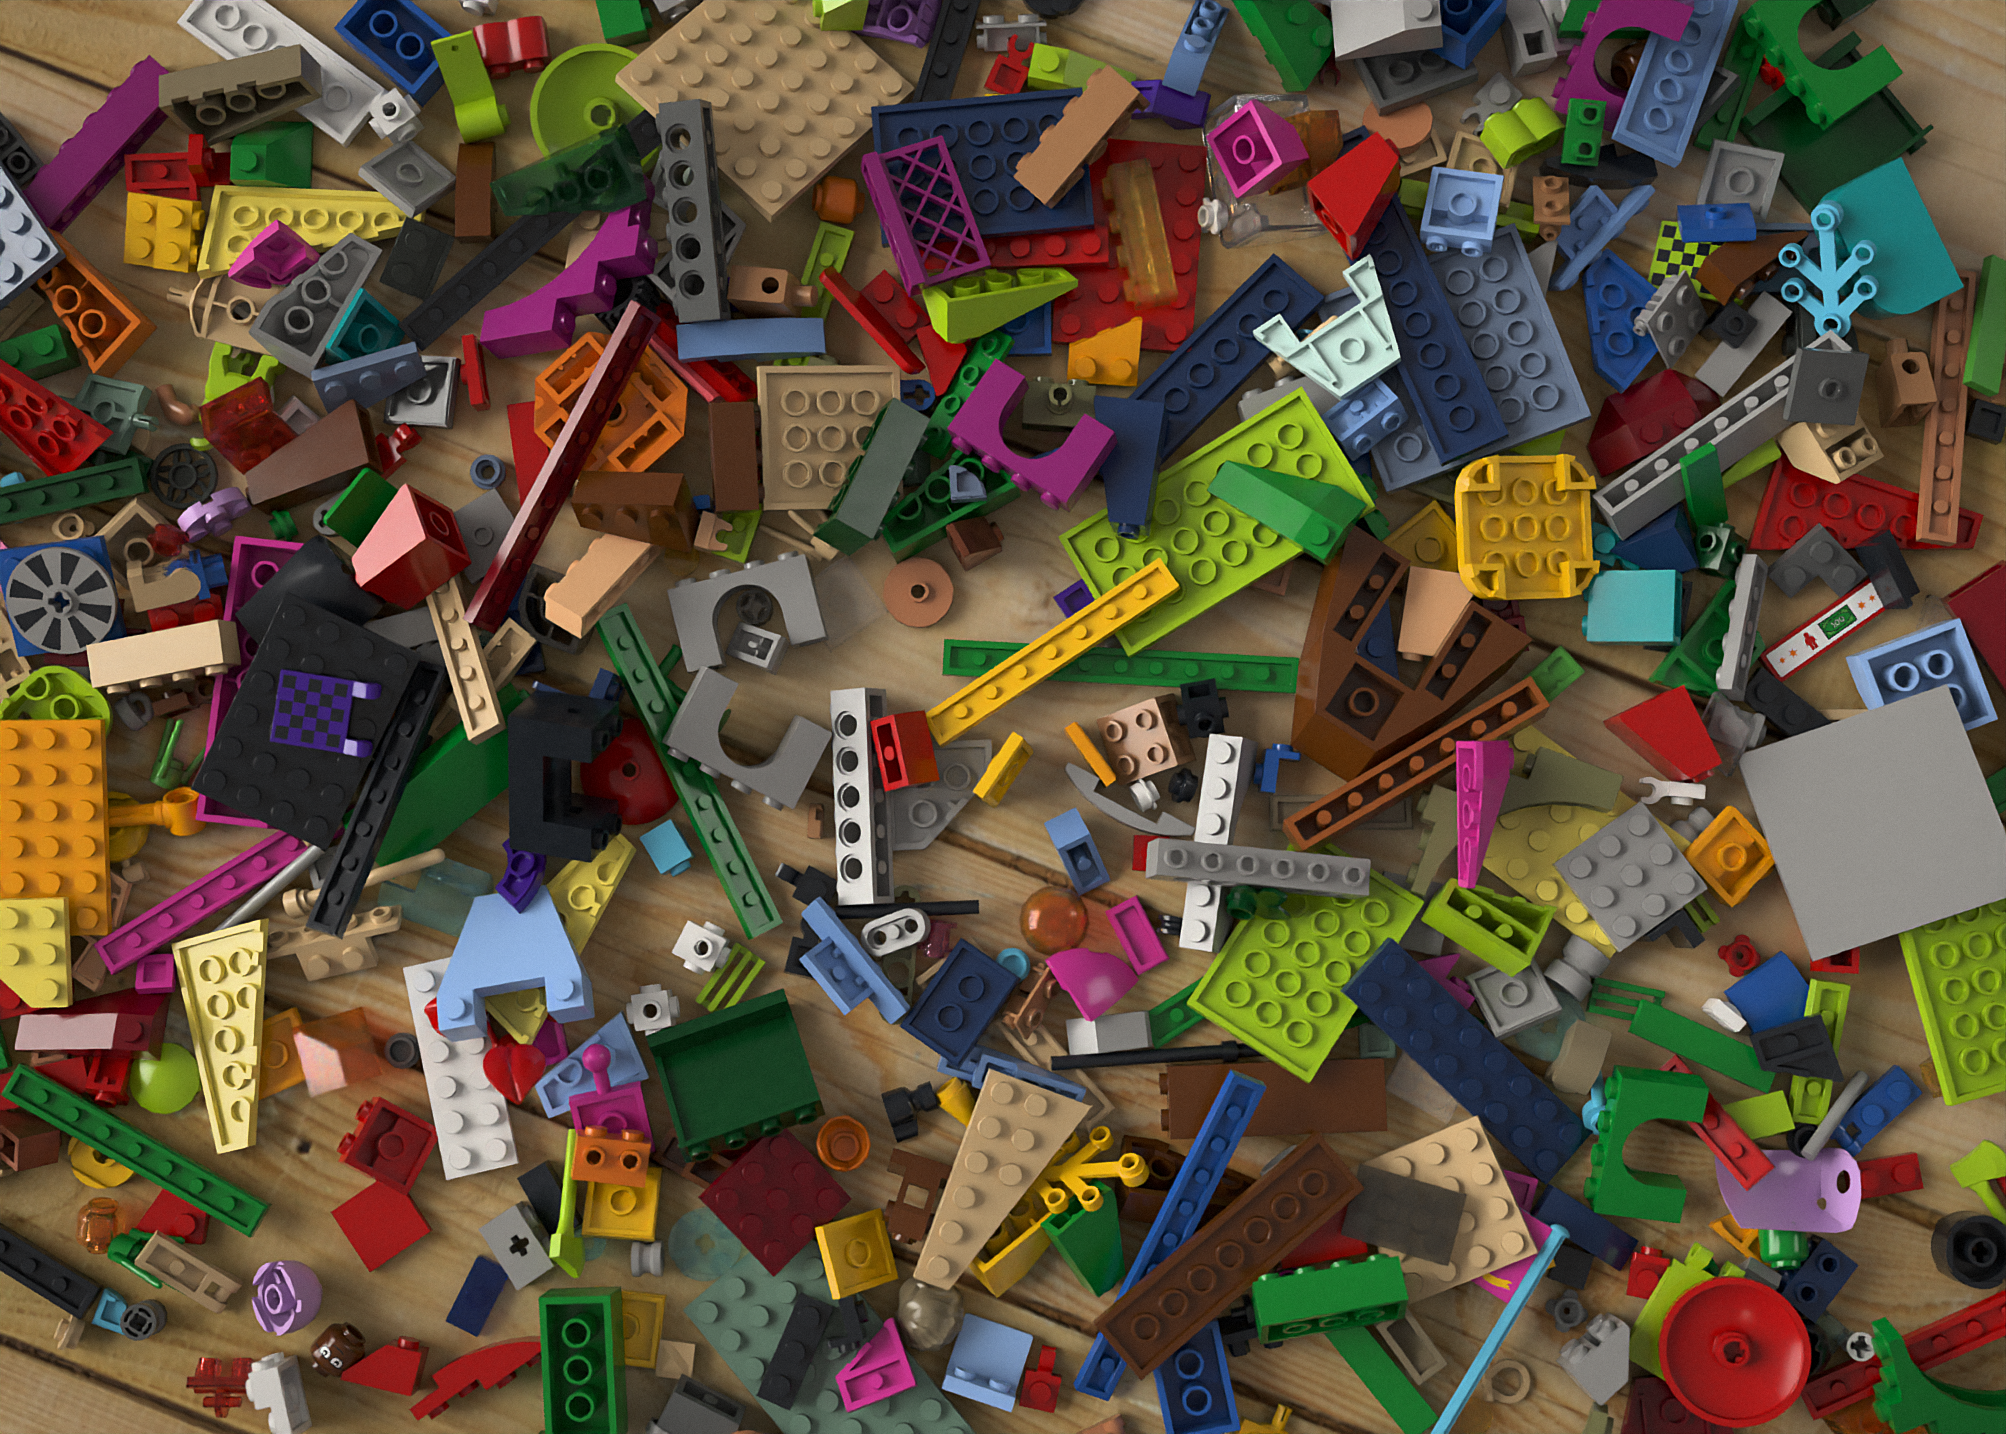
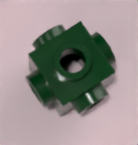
[1693,522,1747,580]

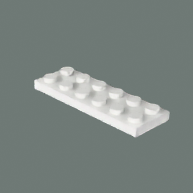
[177,0,386,148]
[403,957,519,1180]

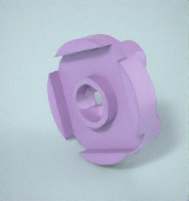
[177,487,252,543]

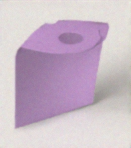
[1715,1147,1861,1233]

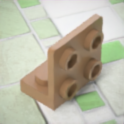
[1097,693,1197,786]

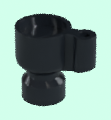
[881,1081,939,1143]

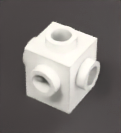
[367,88,425,144]
[671,920,732,975]
[626,984,680,1035]

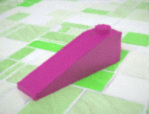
[1456,740,1514,888]

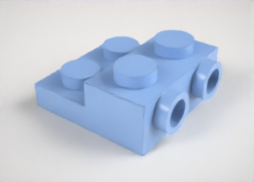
[1420,166,1504,257]

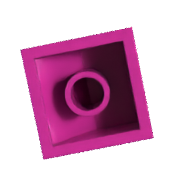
[1206,99,1310,199]

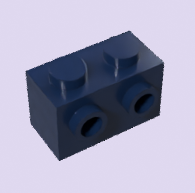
[1775,1234,1859,1323]

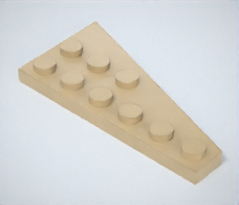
[913,1068,1092,1290]

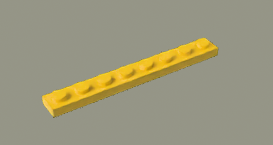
[925,557,1181,748]

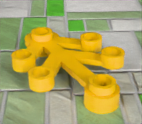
[1025,1126,1149,1214]

